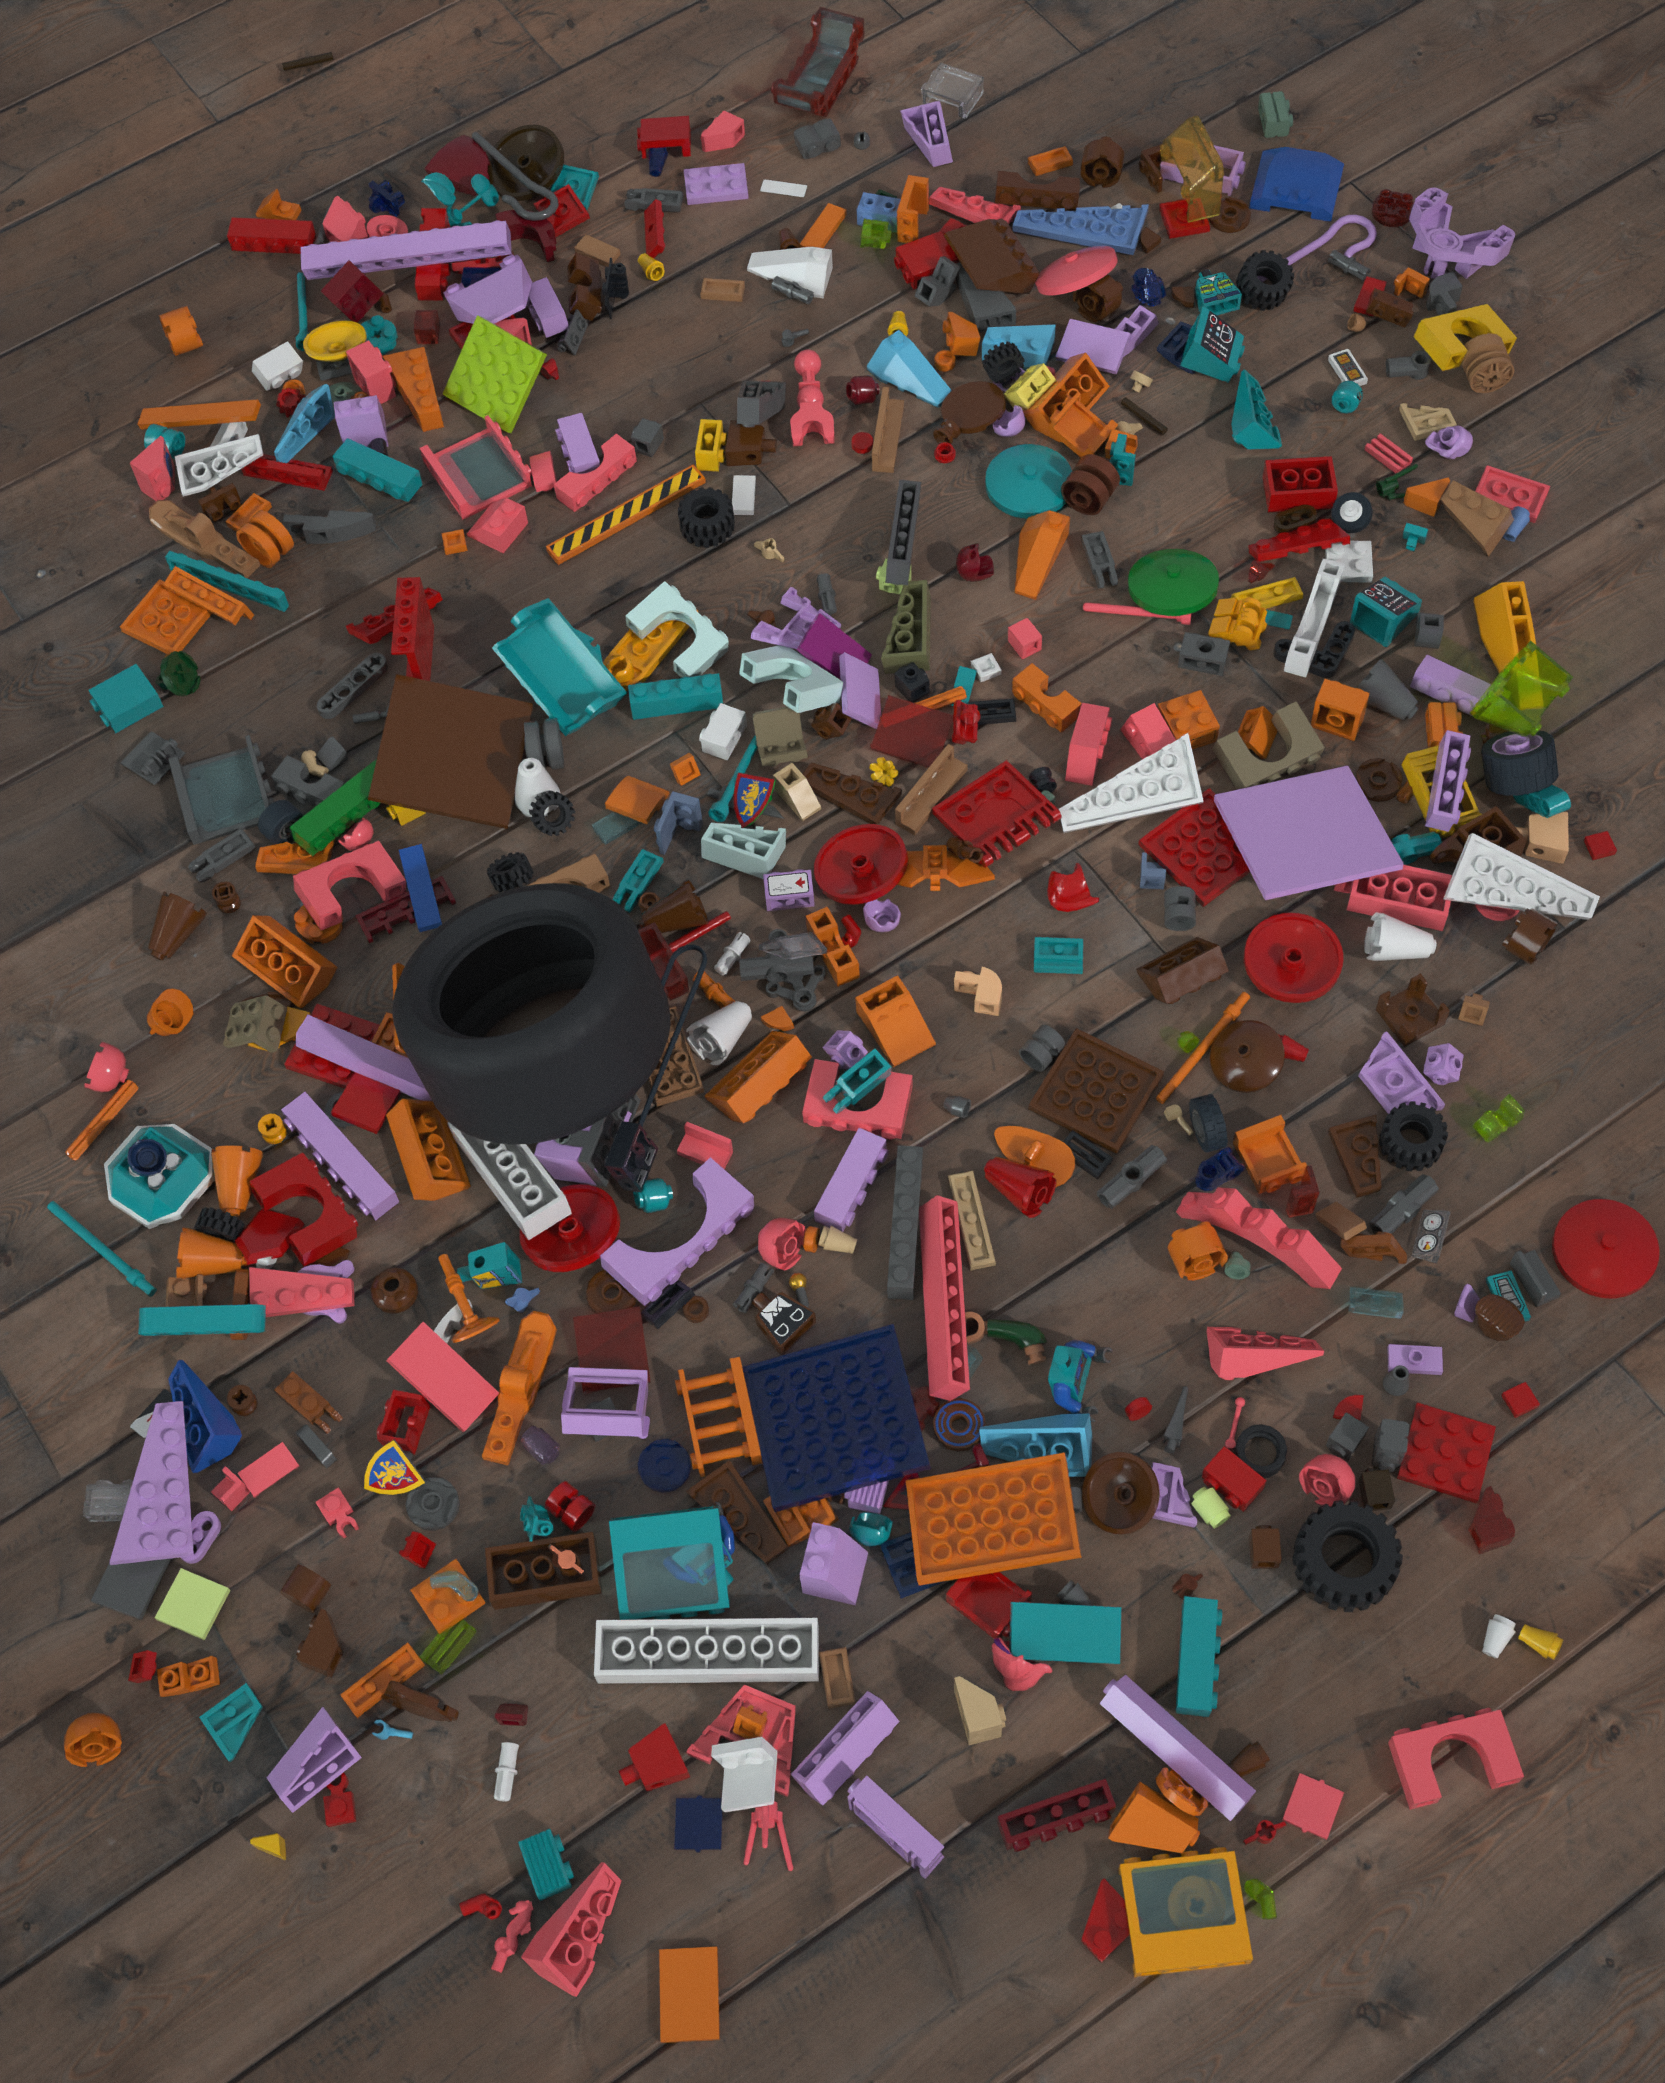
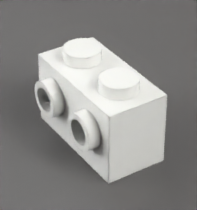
[252,341,303,391]
[699,703,747,760]

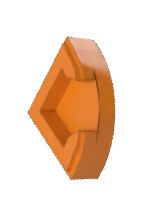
[761,1006,794,1031]

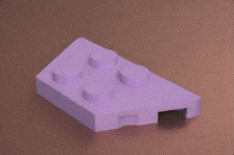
[1359,1031,1445,1114]

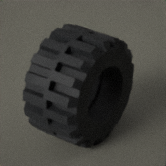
[1236,250,1294,311]
[678,487,735,548]
[1379,1101,1448,1172]

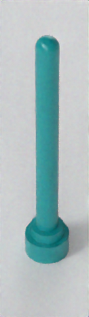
[295,272,309,351]
[708,735,757,822]

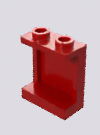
[637,116,691,159]
[894,231,959,290]
[946,1572,1032,1639]

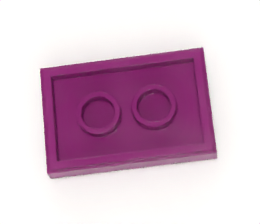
[797,613,872,680]

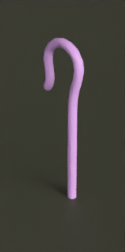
[1257,215,1377,282]

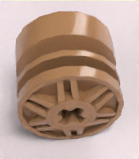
[1461,333,1515,393]

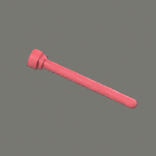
[1083,603,1192,625]

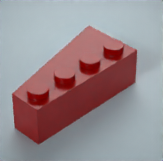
[415,208,450,301]

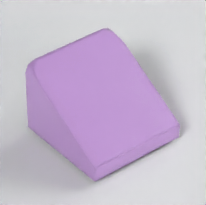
[1454,1284,1480,1322]

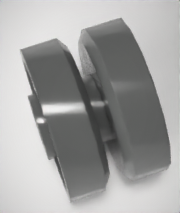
[524,718,564,770]

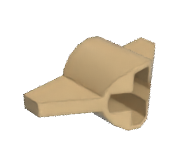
[1116,421,1143,435]
[754,538,784,562]

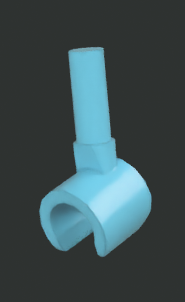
[372,1720,413,1740]

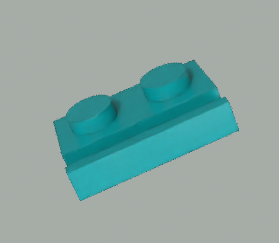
[1034,937,1083,974]

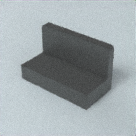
[1510,1250,1561,1307]

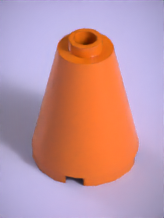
[211,1146,263,1217]
[176,1227,247,1279]

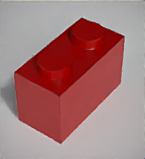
[1202,1446,1267,1512]

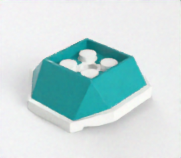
[104,1124,215,1229]

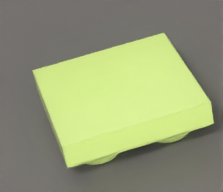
[155,1568,231,1640]

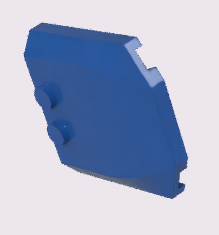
[1249,147,1344,222]

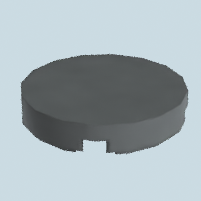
[405,1477,460,1531]

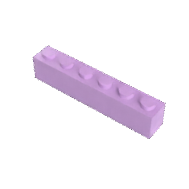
[281,1092,399,1221]

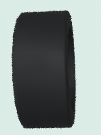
[1234,1424,1287,1479]

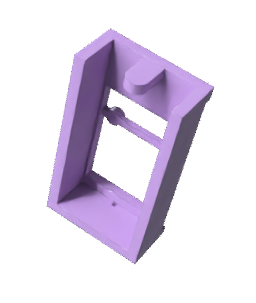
[1160,136,1246,196]
[847,1775,944,1879]

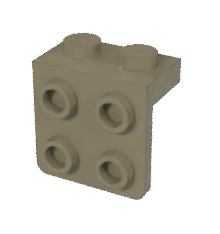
[753,706,808,767]
[223,995,287,1053]

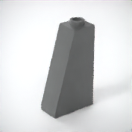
[955,262,1016,333]

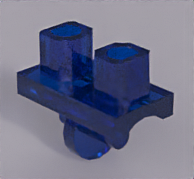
[368,180,405,217]

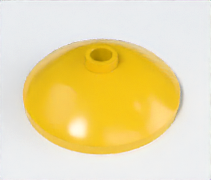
[303,321,367,362]

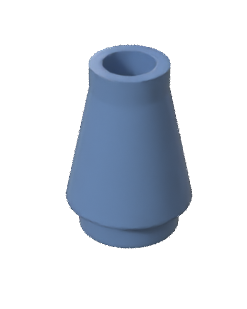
[1503,506,1530,541]

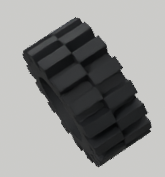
[982,342,1025,383]
[529,791,575,836]
[487,852,534,892]
[194,1207,245,1243]

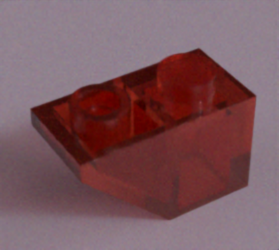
[1468,1486,1515,1554]

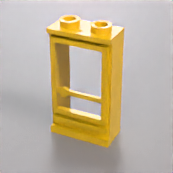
[1401,745,1482,838]

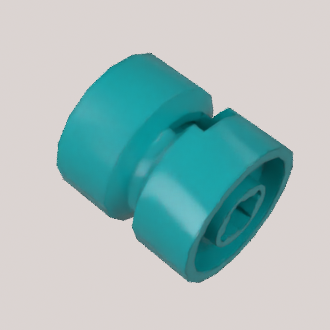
[144,423,185,459]

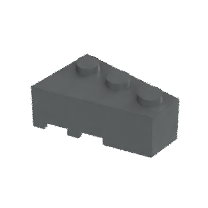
[737,380,786,427]

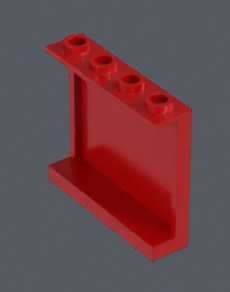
[391,577,434,681]

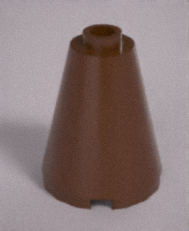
[639,879,708,935]
[148,892,207,961]

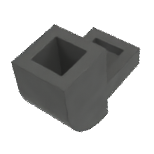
[915,256,960,307]
[1426,272,1463,315]
[1414,613,1444,649]

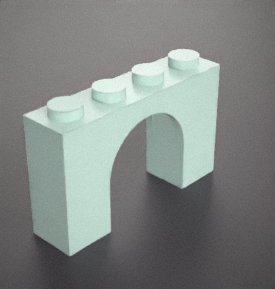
[626,581,729,678]
[739,645,843,713]

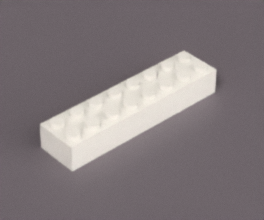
[594,1618,819,1684]

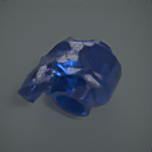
[1131,268,1166,307]

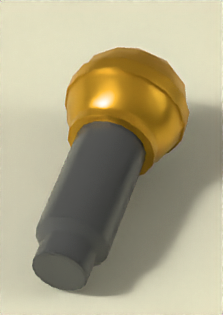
[789,1273,809,1308]

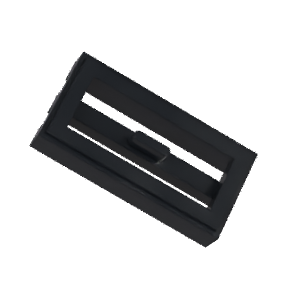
[968,698,1016,725]
[1063,1130,1113,1180]
[640,1280,695,1329]

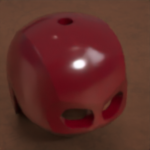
[956,543,994,582]

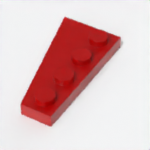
[346,587,443,644]

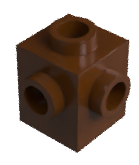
[811,703,852,740]

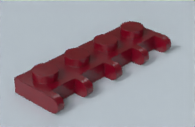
[355,876,457,944]

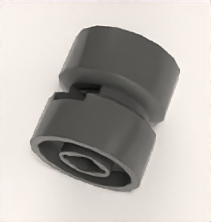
[1164,886,1196,931]
[1019,1025,1065,1072]

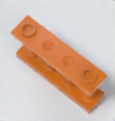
[675,1357,763,1477]

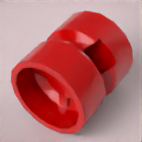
[544,1481,596,1532]

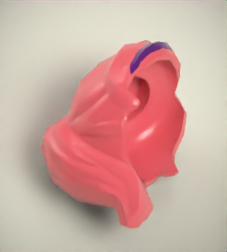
[991,1637,1052,1691]

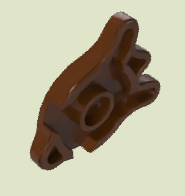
[383,1681,459,1722]

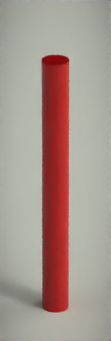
[649,911,731,964]

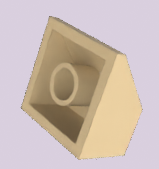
[954,1676,1006,1745]

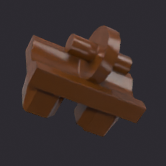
[198,483,241,521]

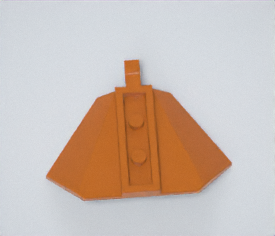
[897,845,995,891]

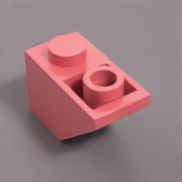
[701,111,745,152]

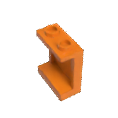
[897,175,929,243]
[1047,392,1118,458]
[1233,1115,1308,1194]

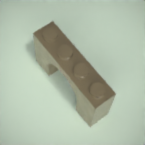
[1212,702,1325,790]

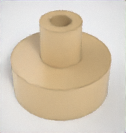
[1130,370,1153,393]

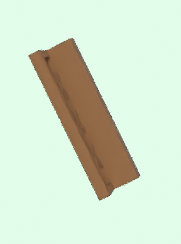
[872,387,905,473]
[895,744,968,836]

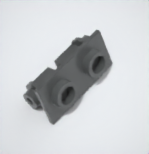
[557,309,588,355]

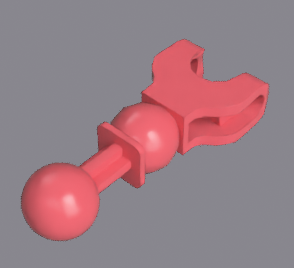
[790,349,835,447]

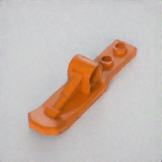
[482,1311,557,1465]

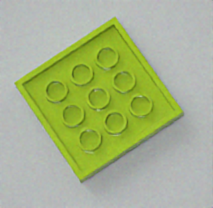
[443,315,547,433]

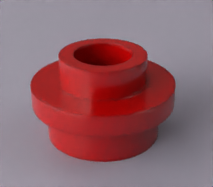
[934,442,956,463]

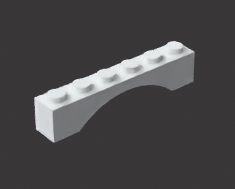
[1284,558,1345,677]

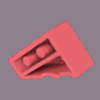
[1065,703,1112,786]
[1120,703,1176,760]

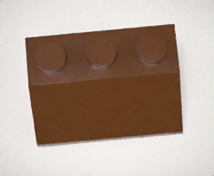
[1136,937,1229,1004]

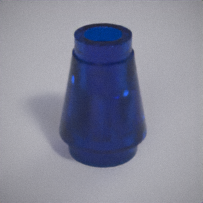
[648,147,668,177]

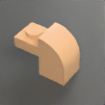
[954,967,1002,1016]

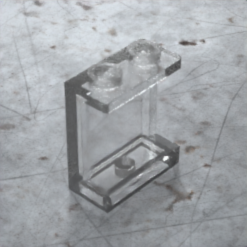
[921,63,984,119]

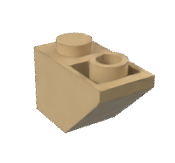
[773,763,821,821]

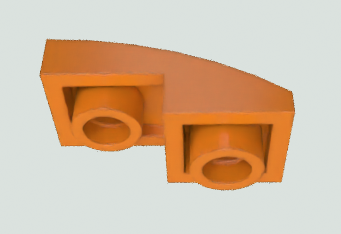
[157,1656,220,1697]

